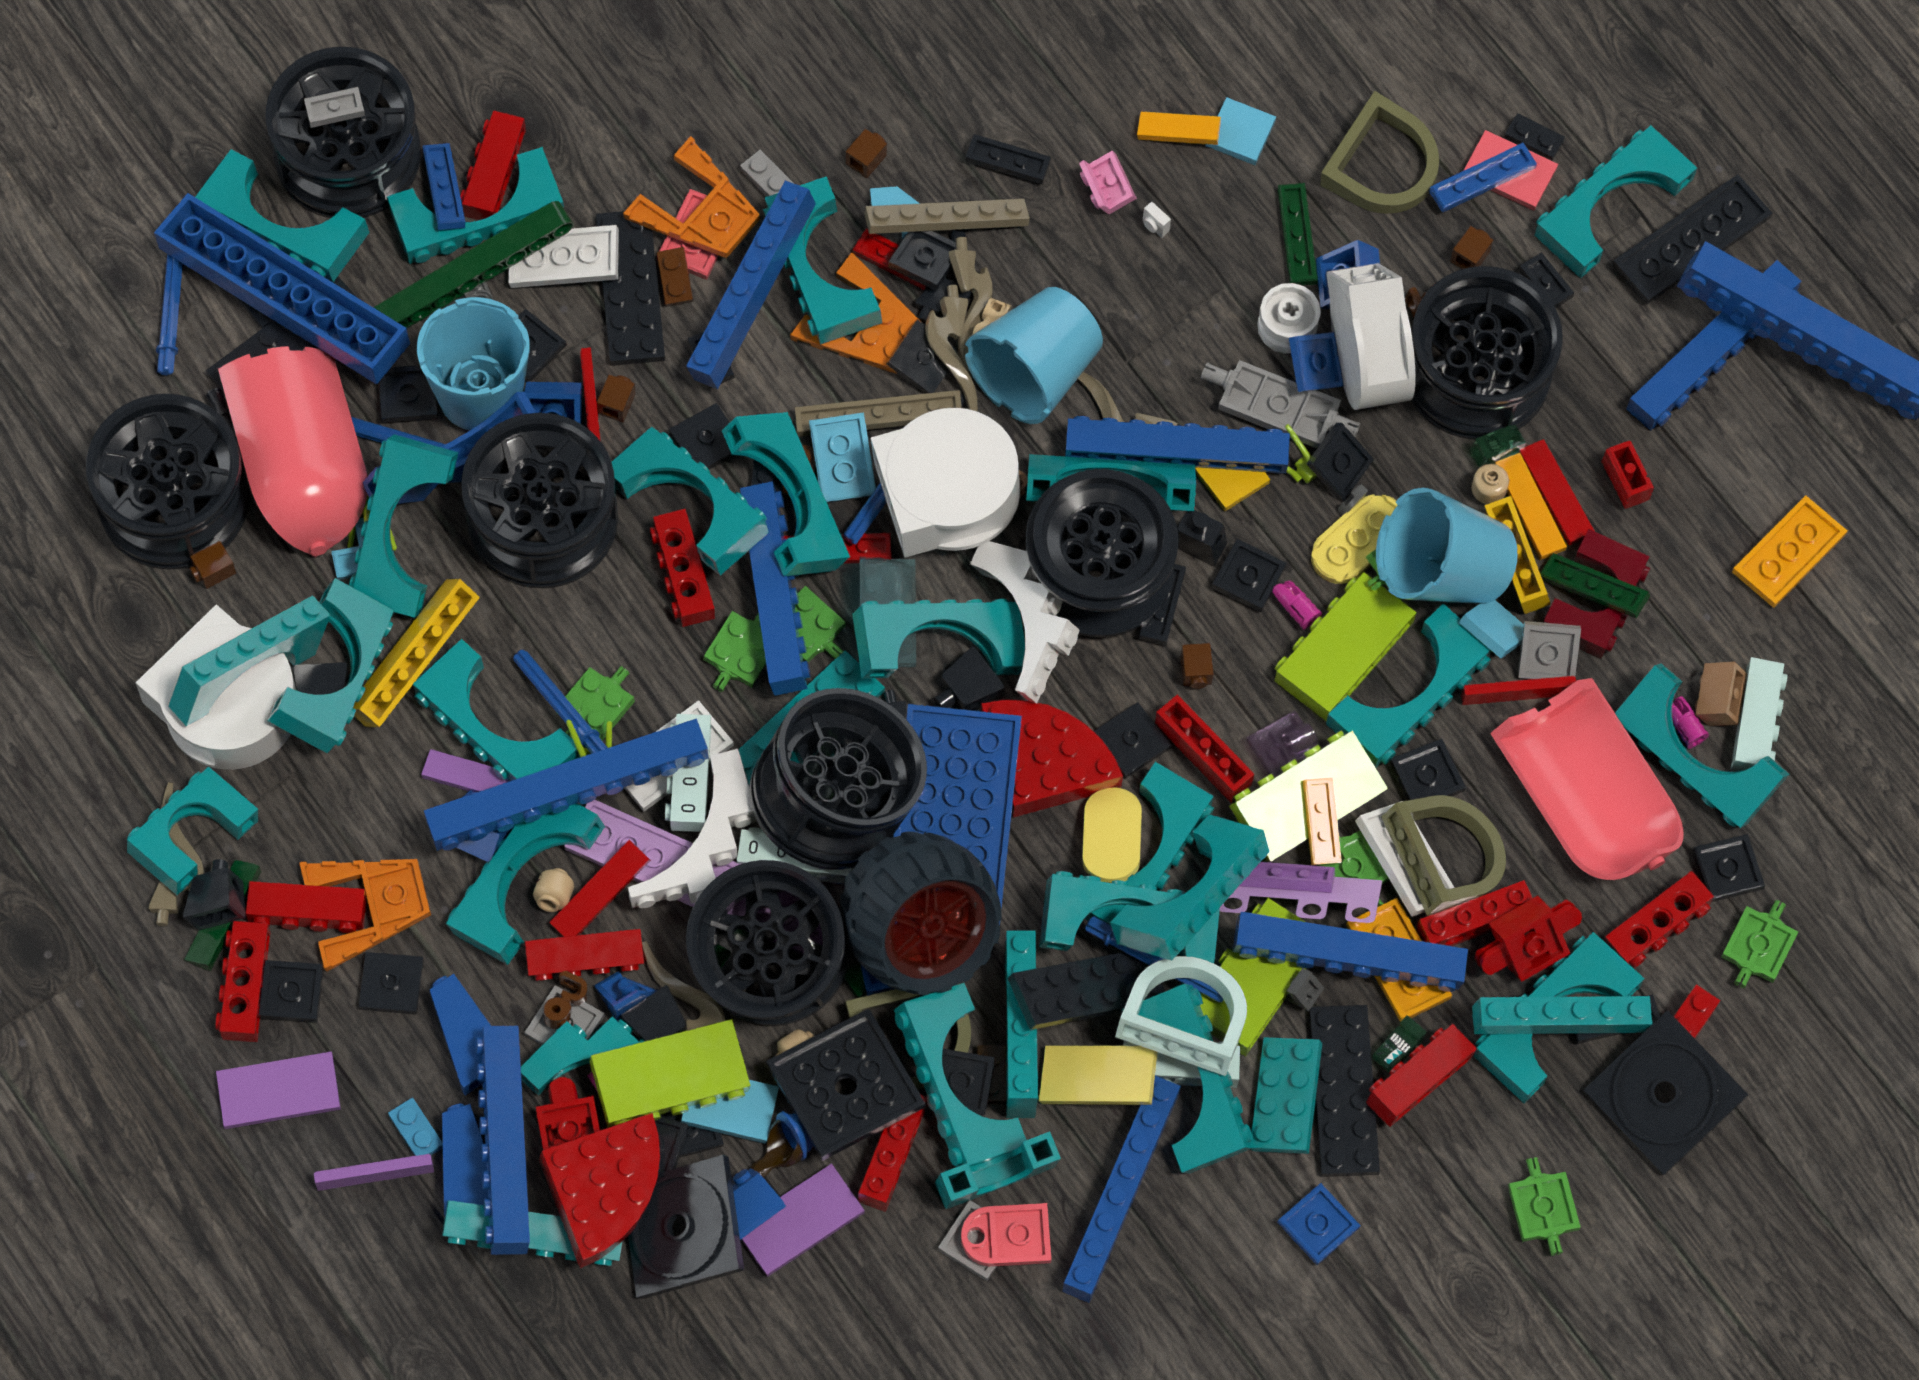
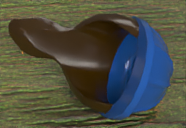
[750,1111,813,1178]

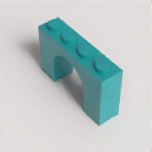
[127,766,258,895]
[935,1132,1061,1209]

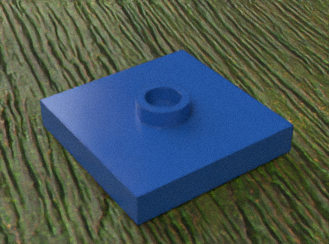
[1289,332,1344,392]
[1277,1183,1361,1265]

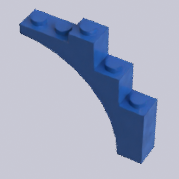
[363,392,536,503]

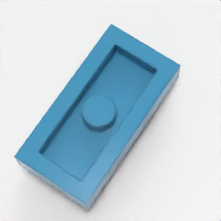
[388,1097,443,1156]

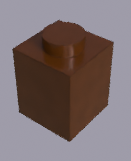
[846,129,887,178]
[1450,226,1493,269]
[597,375,636,423]
[189,541,236,589]
[1181,643,1214,689]

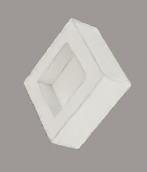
[1143,202,1171,238]

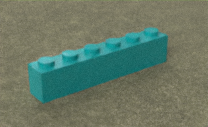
[1472,996,1652,1034]
[442,1200,622,1266]

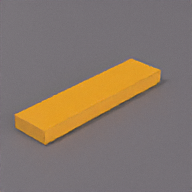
[1495,453,1567,560]

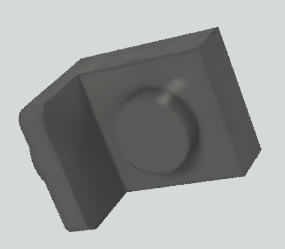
[1286,968,1324,1011]

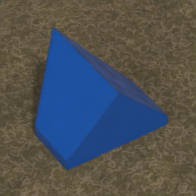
[594,971,658,1021]

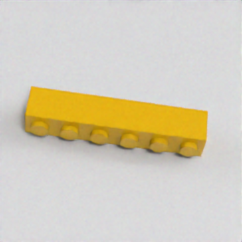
[353,579,480,727]

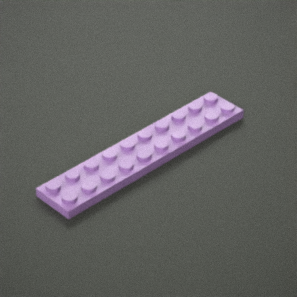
[565,800,823,956]

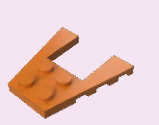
[623,136,760,258]
[790,252,921,374]
[300,859,431,971]

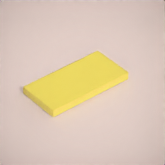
[1039,1046,1158,1105]

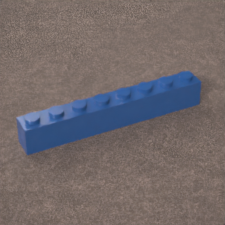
[686,180,816,389]
[1626,260,1801,431]
[1065,416,1290,473]
[740,481,811,696]
[1232,912,1468,992]
[476,1026,530,1255]
[1062,1075,1181,1303]

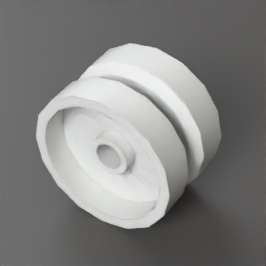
[1257,283,1321,354]

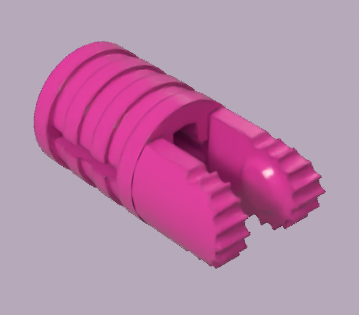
[1272,581,1322,630]
[1672,696,1709,749]

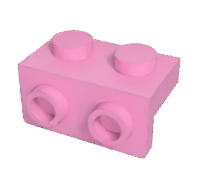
[1079,151,1137,214]

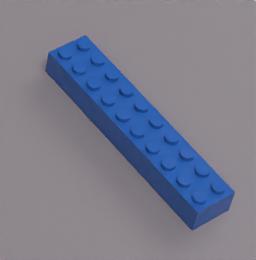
[154,193,410,384]
[1677,241,1919,420]

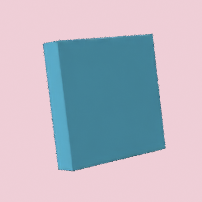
[1206,97,1276,165]
[1459,600,1524,658]

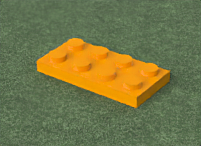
[1732,495,1848,608]
[1346,898,1453,1023]

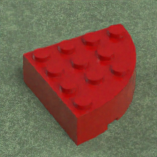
[981,700,1123,818]
[539,1113,660,1268]

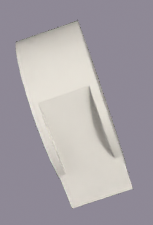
[1326,263,1415,410]
[871,408,1020,558]
[136,605,297,770]

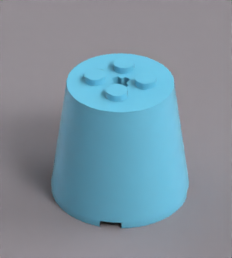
[965,287,1103,424]
[417,297,530,431]
[1376,488,1518,603]

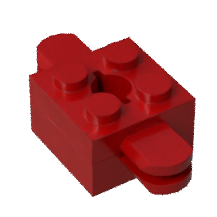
[1475,895,1582,982]
[536,1077,600,1150]

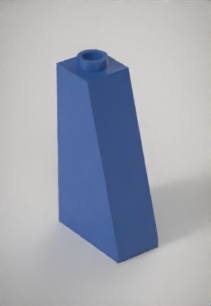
[430,974,491,1096]
[442,1104,488,1215]

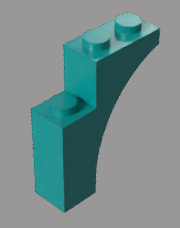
[521,1017,645,1096]

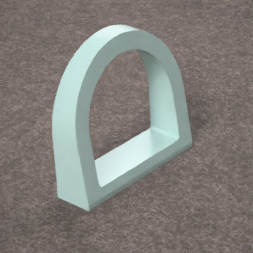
[1115,956,1247,1076]

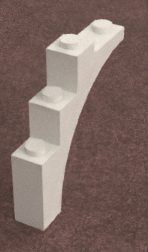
[970,541,1080,704]
[628,749,756,908]

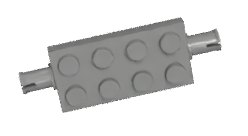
[1201,360,1361,448]

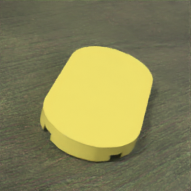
[1311,495,1397,584]
[1083,788,1142,883]

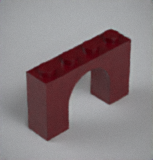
[1543,529,1651,659]

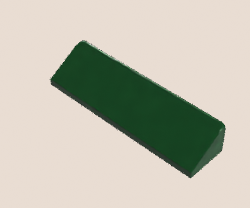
[184,860,261,972]

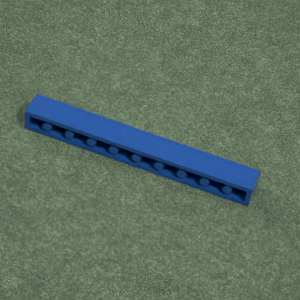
[424,718,709,851]

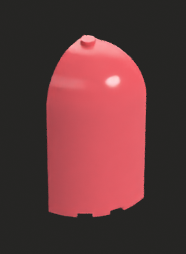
[218,346,368,557]
[1490,678,1684,880]

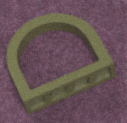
[1320,91,1439,214]
[1381,795,1506,916]
[844,983,971,1091]

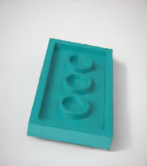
[1251,1037,1322,1154]

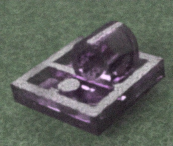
[1247,711,1318,778]

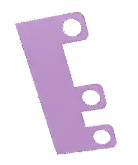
[1220,877,1382,923]

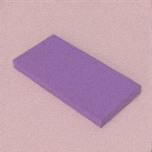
[216,1052,341,1129]
[741,1163,864,1277]

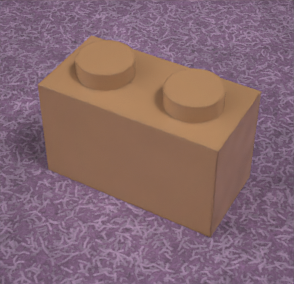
[1695,662,1747,726]

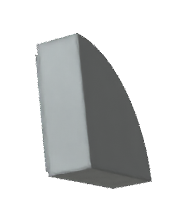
[1338,484,1368,515]

